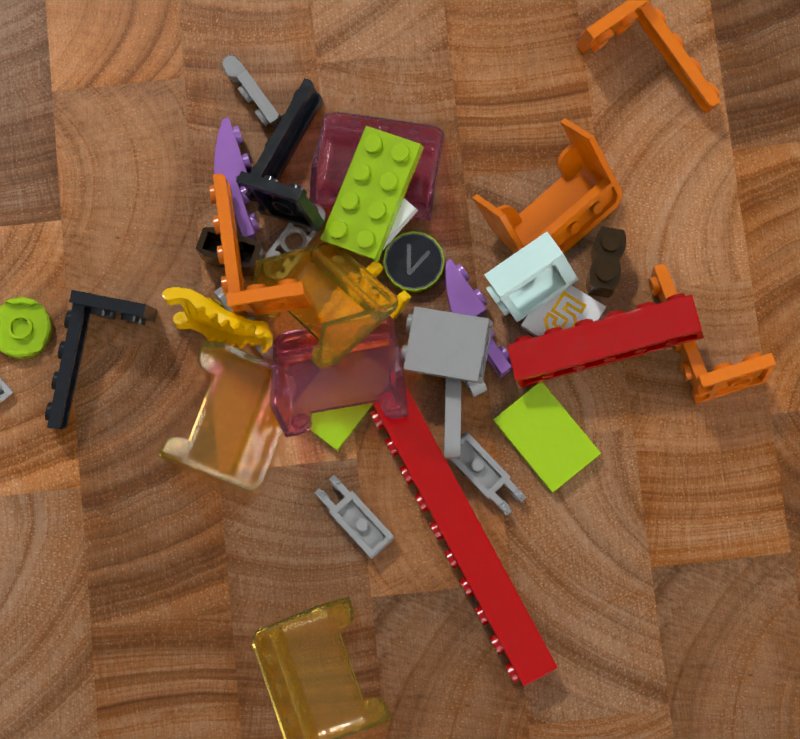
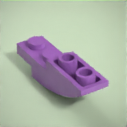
[214,117,260,241]
[445,259,512,379]

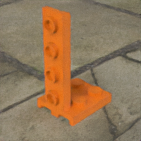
[576,0,721,113]
[209,173,312,318]
[648,264,776,405]

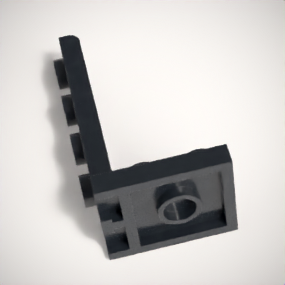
[236,78,325,232]
[45,290,157,429]

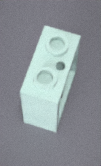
[484,232,578,322]

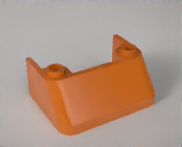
[472,118,622,254]

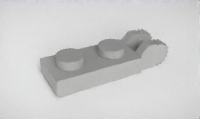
[222,55,281,130]
[448,432,526,516]
[314,475,395,559]

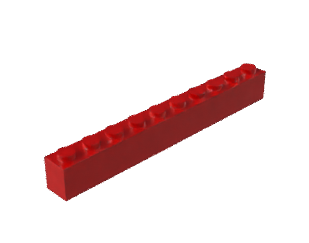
[370,385,558,686]

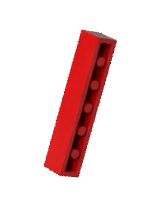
[507,293,704,388]

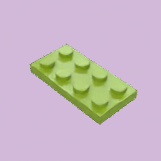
[320,126,424,262]

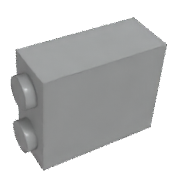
[400,306,493,384]

